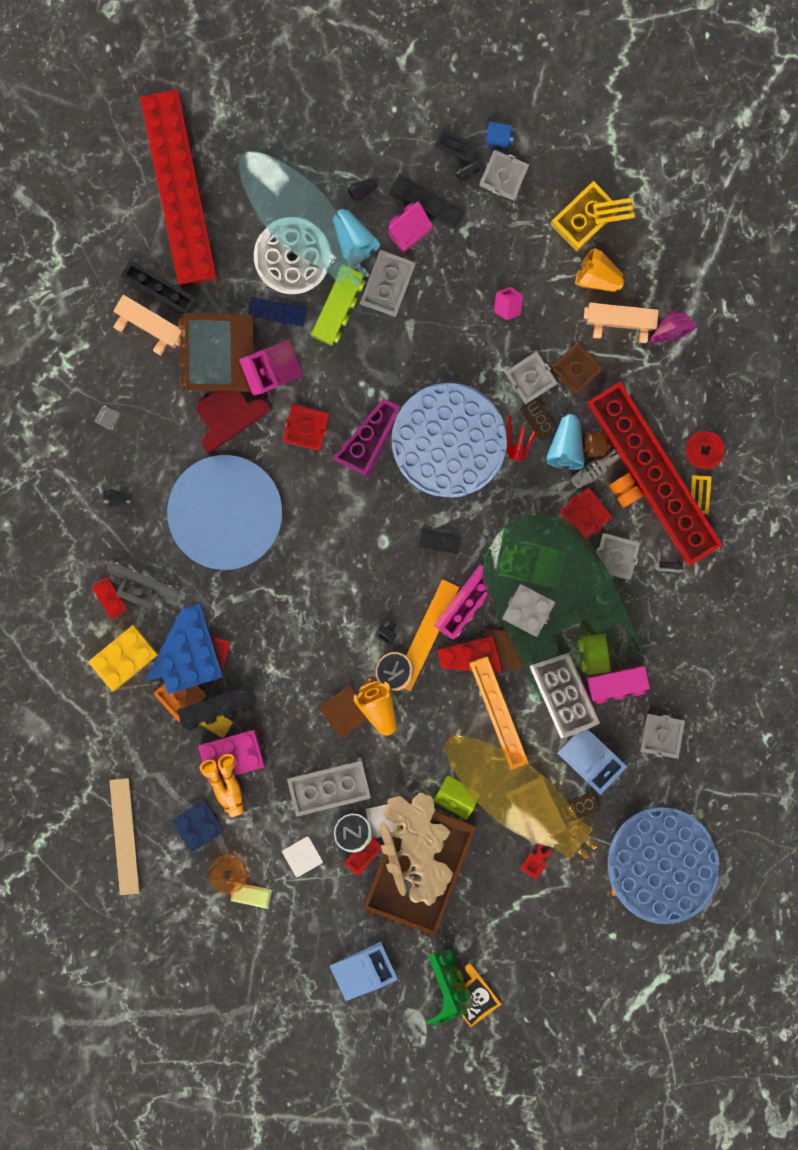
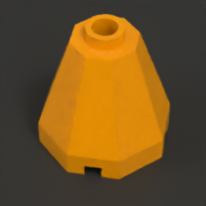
[575,248,625,292]

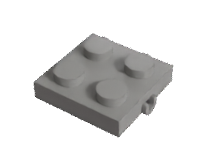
[479,150,529,201]
[505,351,558,405]
[593,533,640,580]
[502,584,555,637]
[640,714,685,758]

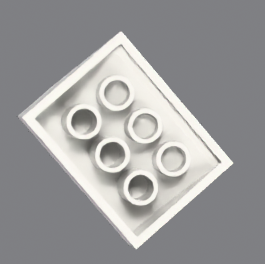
[530,653,600,738]

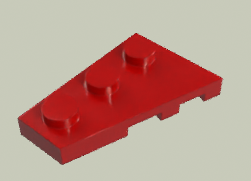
[437,636,503,673]

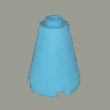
[333,209,380,264]
[546,414,584,470]

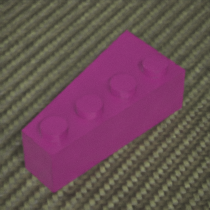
[332,398,401,478]

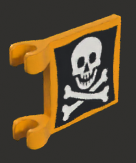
[462,963,501,1027]

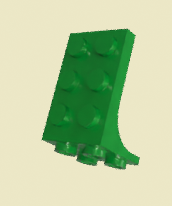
[425,949,474,1027]

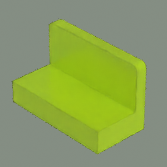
[433,776,480,820]

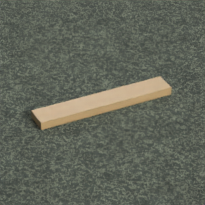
[109,778,140,895]

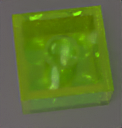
[577,633,611,675]

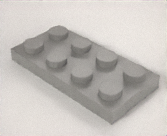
[287,760,371,817]

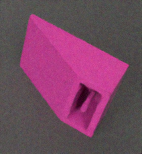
[388,202,433,254]
[239,339,303,395]

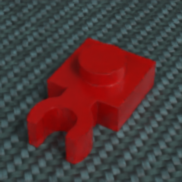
[520,843,552,880]

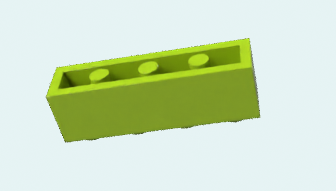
[311,265,366,346]

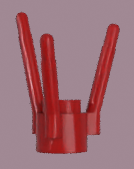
[506,415,536,462]

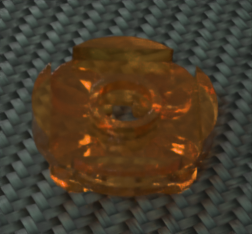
[209,855,249,895]

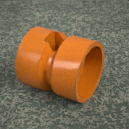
[609,473,644,508]

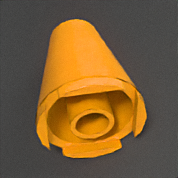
[354,681,397,735]

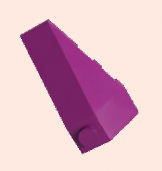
[649,310,697,344]

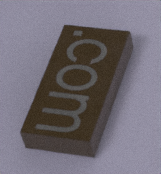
[520,398,557,441]
[558,792,600,823]

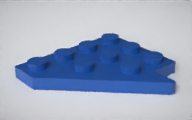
[146,603,224,694]

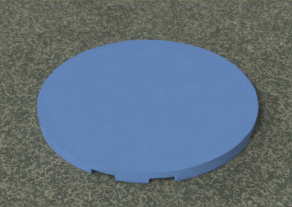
[391,383,507,498]
[167,455,282,570]
[608,807,720,924]

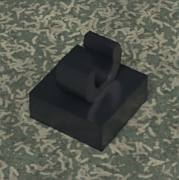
[374,621,397,646]

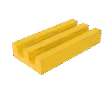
[593,198,635,224]
[691,475,712,515]

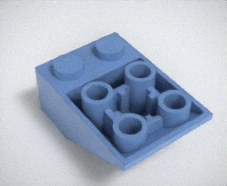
[557,729,627,795]
[330,941,398,1001]

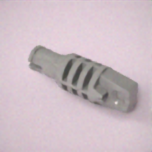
[571,449,620,489]

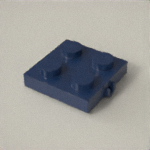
[172,800,225,853]

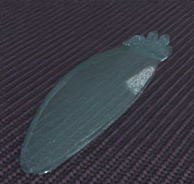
[239,152,370,286]

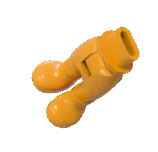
[200,754,244,817]

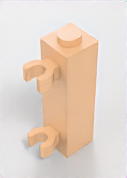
[114,295,181,356]
[584,303,659,343]

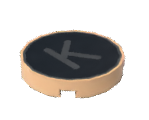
[376,652,414,691]

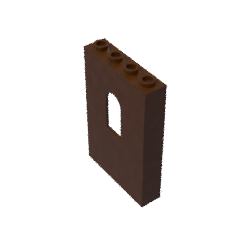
[363,799,476,937]

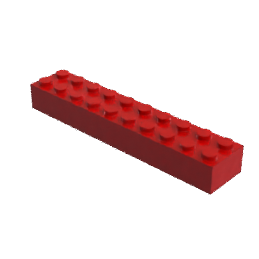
[140,89,218,288]
[586,382,722,566]

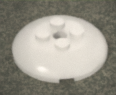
[254,217,331,294]

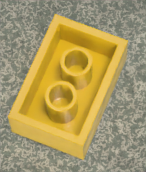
[550,181,619,252]
[88,625,159,692]

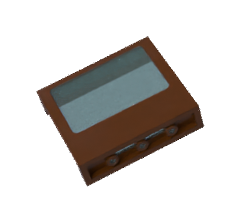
[178,313,253,393]

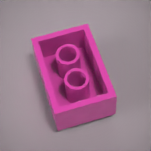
[585,666,650,704]
[198,729,266,783]

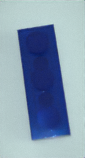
[248,297,308,328]

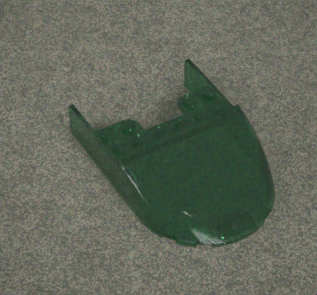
[482,514,645,704]

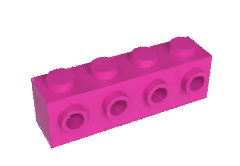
[433,565,500,640]

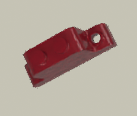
[196,382,271,454]

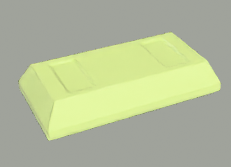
[231,882,272,909]

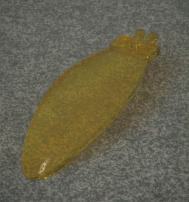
[445,736,598,860]

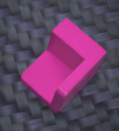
[494,287,523,320]

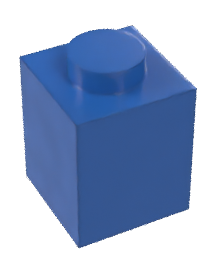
[485,122,514,148]

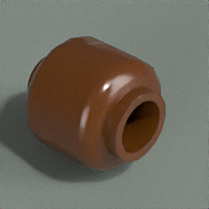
[582,433,610,458]

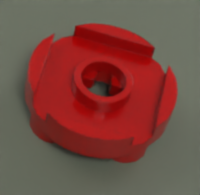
[685,431,724,470]

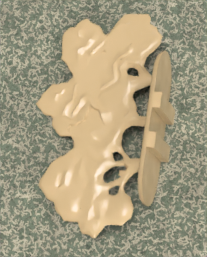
[380,793,453,906]

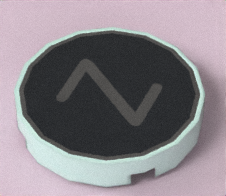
[334,814,372,853]

